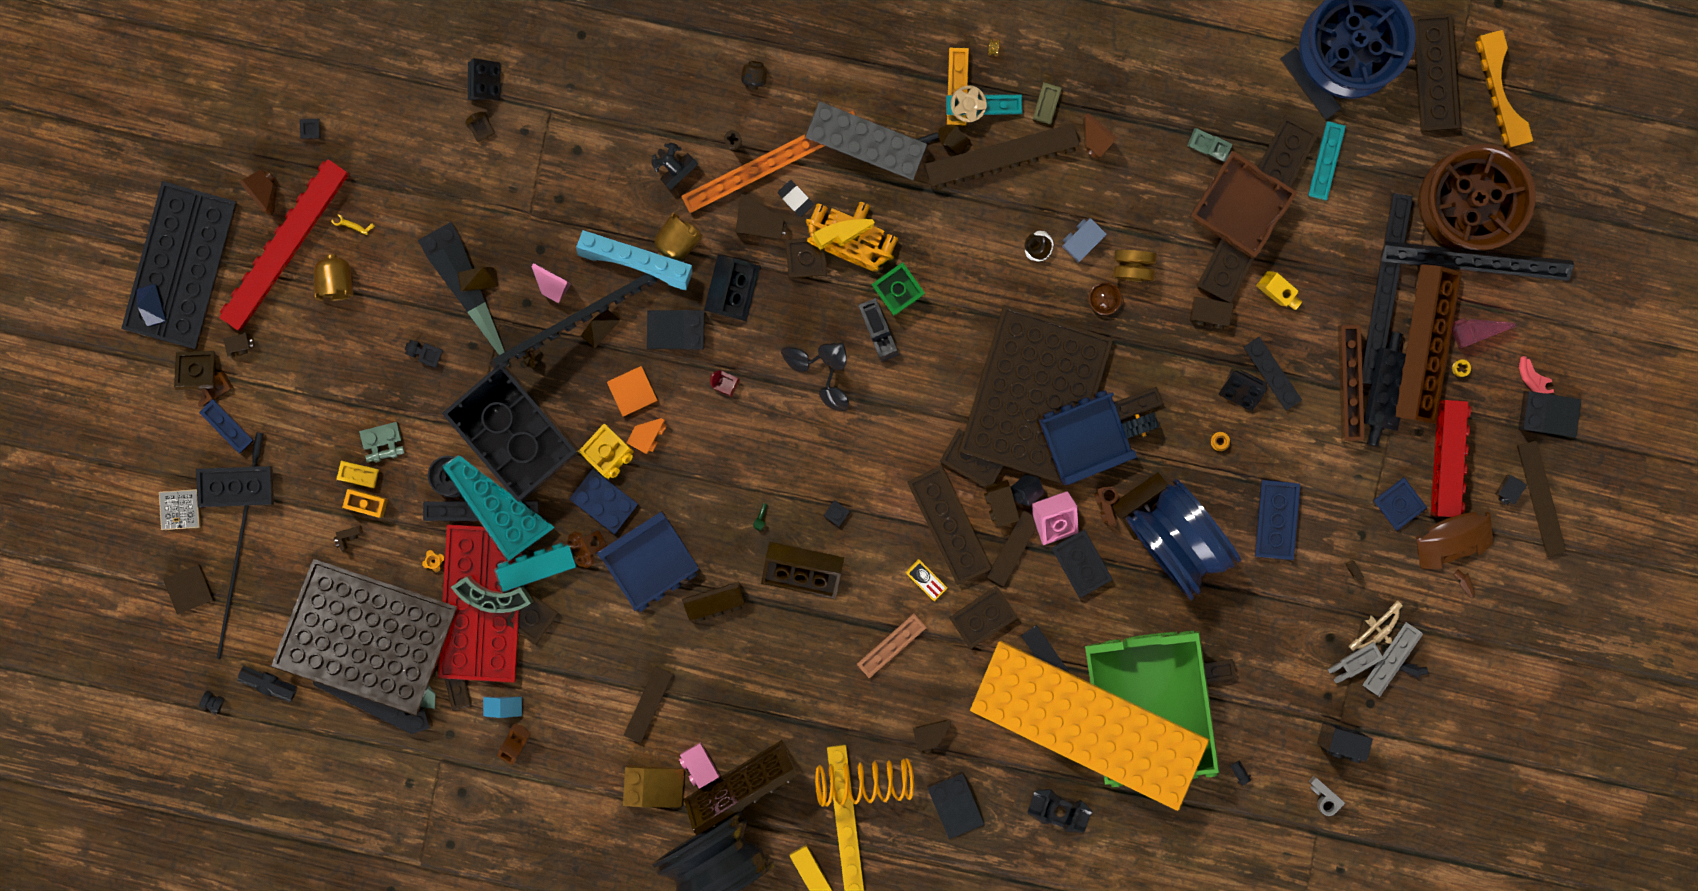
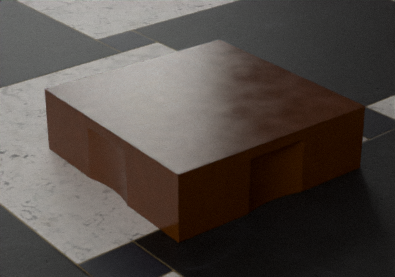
[1188,151,1298,259]

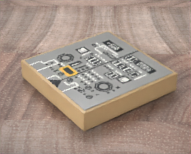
[159,489,201,530]

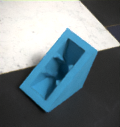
[483,697,522,718]

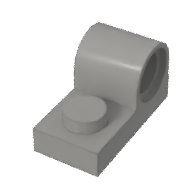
[1308,776,1345,816]

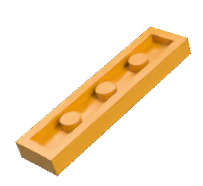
[947,48,969,126]

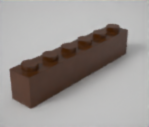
[1338,325,1364,441]

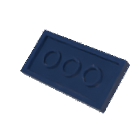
[1254,480,1300,560]

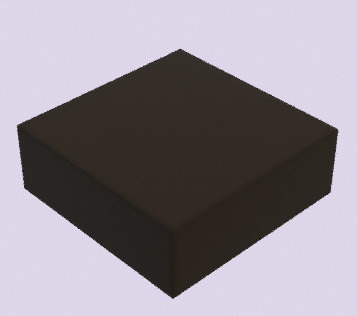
[1346,560,1364,581]

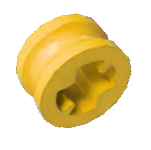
[1452,360,1471,377]

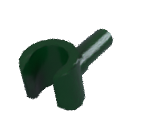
[753,503,767,531]

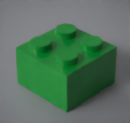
[871,262,925,317]

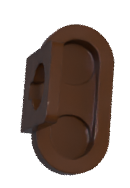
[567,530,607,568]

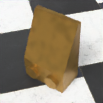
[623,765,684,807]

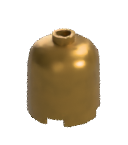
[654,213,703,261]
[314,254,353,301]

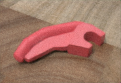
[1519,356,1554,394]

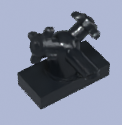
[651,142,698,190]

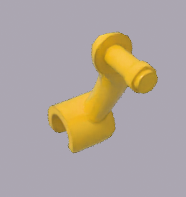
[331,214,374,235]

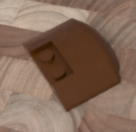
[1416,512,1493,569]

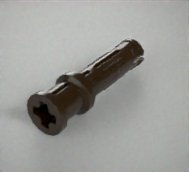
[724,130,742,151]

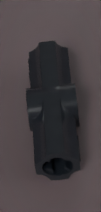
[237,665,297,702]

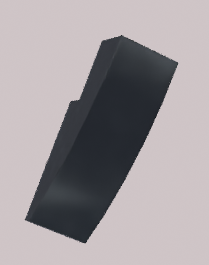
[858,298,899,362]

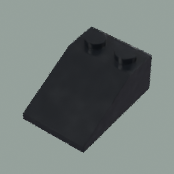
[647,310,705,350]
[1519,391,1581,438]
[927,771,984,839]

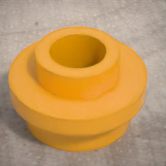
[1211,432,1230,451]

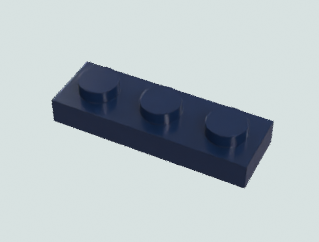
[199,399,254,454]

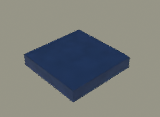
[1373,477,1427,531]

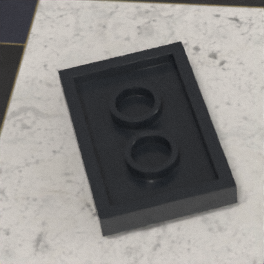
[1051,529,1113,599]

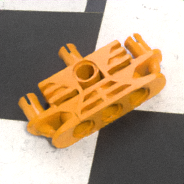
[806,202,898,272]

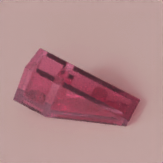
[1452,318,1516,348]

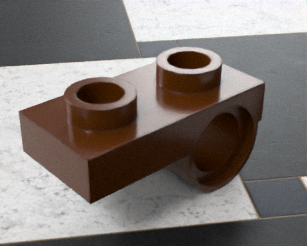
[1094,487,1118,526]

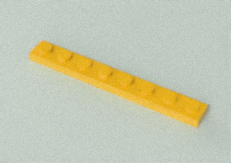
[827,745,864,891]

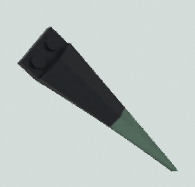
[418,222,509,366]

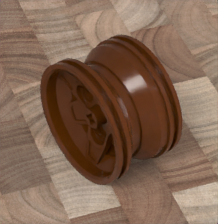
[1418,144,1536,251]

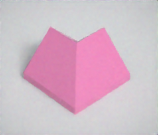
[532,263,571,303]

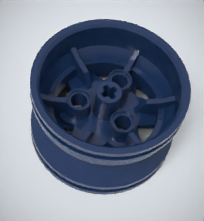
[1299,0,1416,99]
[1125,478,1242,600]

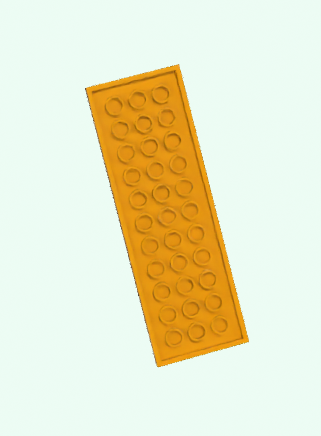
[970,641,1210,811]

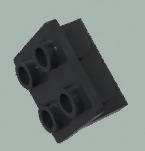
[468,58,501,101]
[1219,366,1267,411]

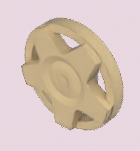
[951,86,987,122]

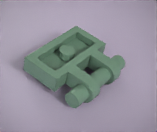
[359,422,405,463]

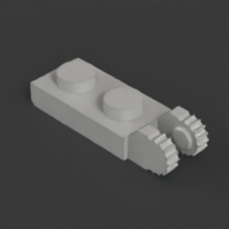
[1327,641,1384,684]

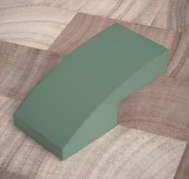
[1187,128,1233,162]

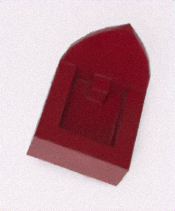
[710,370,740,397]

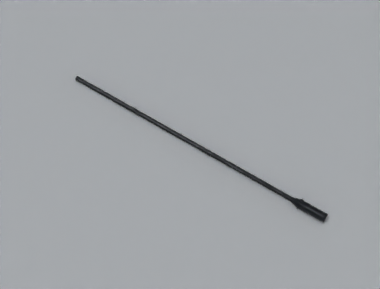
[217,432,264,659]

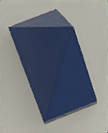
[137,284,166,326]

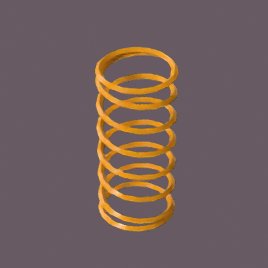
[815,758,914,807]

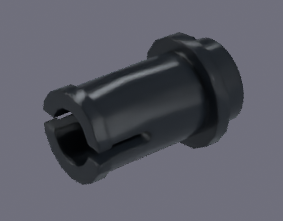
[1230,760,1251,786]

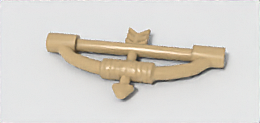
[1348,601,1402,652]

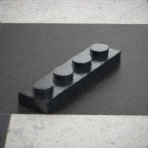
[1243,337,1302,411]

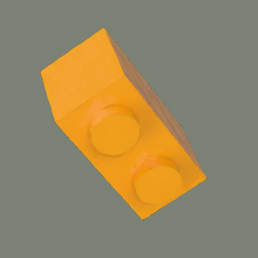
[342,489,388,518]

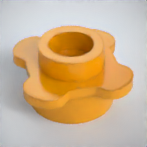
[422,550,444,572]

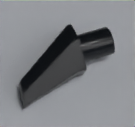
[1399,663,1428,679]

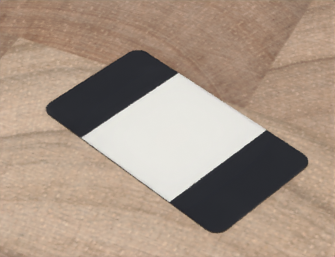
[778,180,814,217]

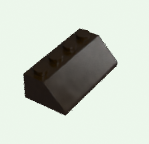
[761,542,845,599]

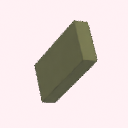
[1032,82,1062,125]

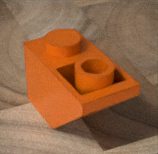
[627,418,667,454]

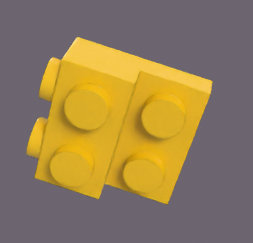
[580,424,634,479]

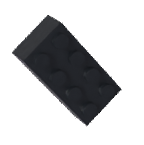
[1317,722,1373,763]

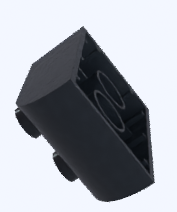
[442,367,581,502]

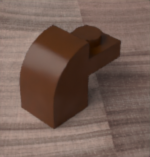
[496,723,531,766]

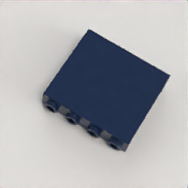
[1039,390,1137,485]
[597,511,700,612]

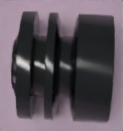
[427,455,462,498]

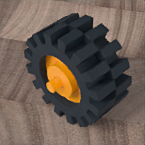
[1122,412,1160,438]

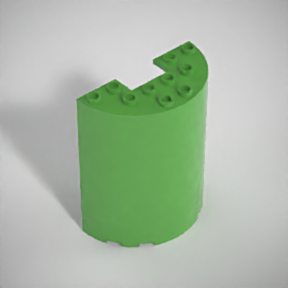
[1085,631,1220,787]

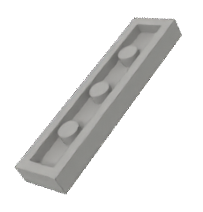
[1363,622,1423,697]

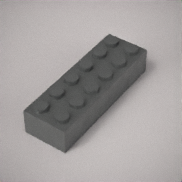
[804,101,927,180]

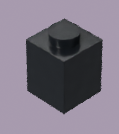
[1011,474,1045,506]
[1495,475,1527,506]

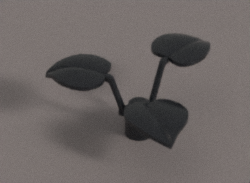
[781,342,849,411]

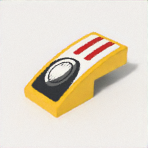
[905,559,947,601]

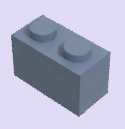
[1062,218,1106,263]

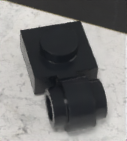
[404,340,443,368]

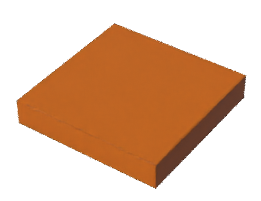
[607,366,658,417]

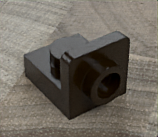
[334,526,363,551]

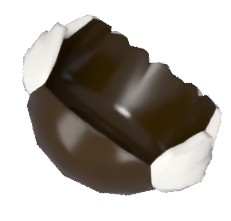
[1024,231,1054,261]

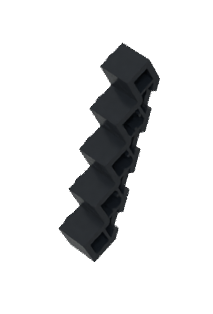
[313,681,433,734]

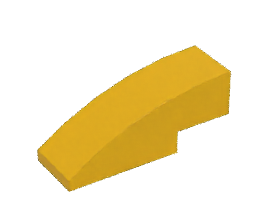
[812,219,875,250]
[790,844,833,891]

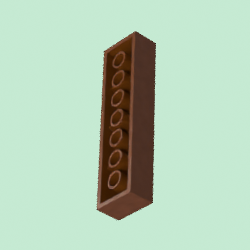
[1396,264,1462,424]

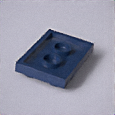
[570,469,638,534]

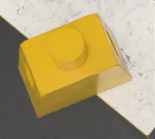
[1256,271,1302,310]

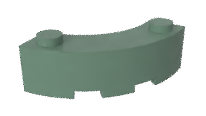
[451,575,534,613]

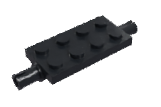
[1364,332,1406,447]

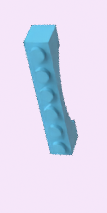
[576,230,693,290]

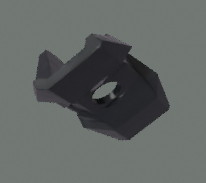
[1027,789,1092,833]

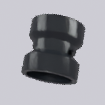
[199,690,225,716]

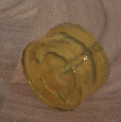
[988,38,1000,57]

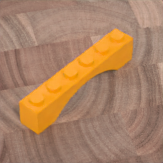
[1475,30,1533,149]

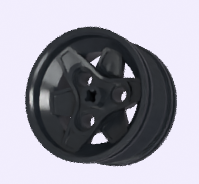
[652,811,775,891]

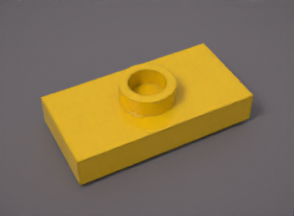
[337,461,379,488]

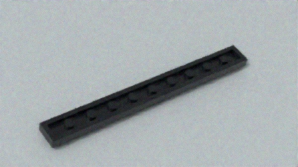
[1362,193,1413,384]
[1380,241,1574,281]
[490,273,658,369]

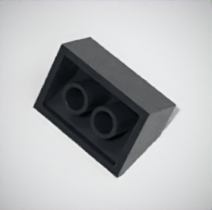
[704,255,760,321]

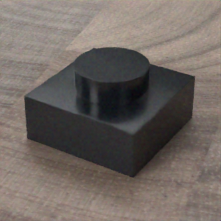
[299,119,321,139]
[824,500,850,526]

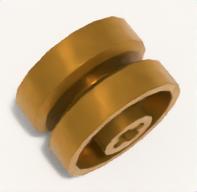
[1112,250,1157,282]

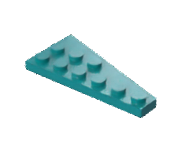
[442,455,555,561]

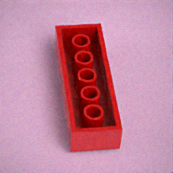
[1430,400,1471,517]

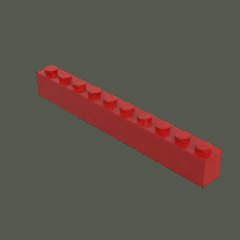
[219,159,350,331]

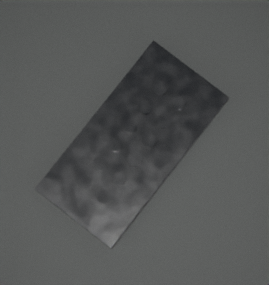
[121,181,237,349]

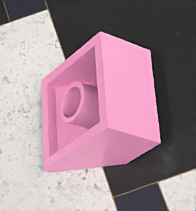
[1032,491,1078,545]

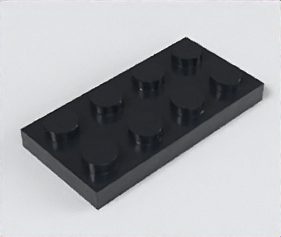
[196,466,274,507]

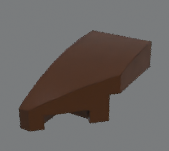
[198,371,233,407]

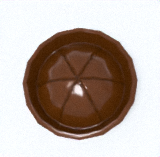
[1089,282,1122,315]

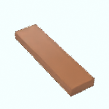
[857,613,927,678]

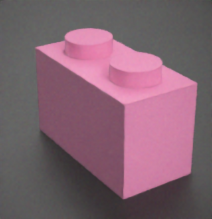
[679,742,720,788]

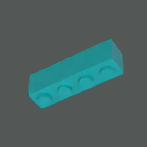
[494,542,576,592]

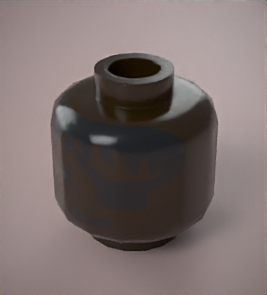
[741,61,768,90]

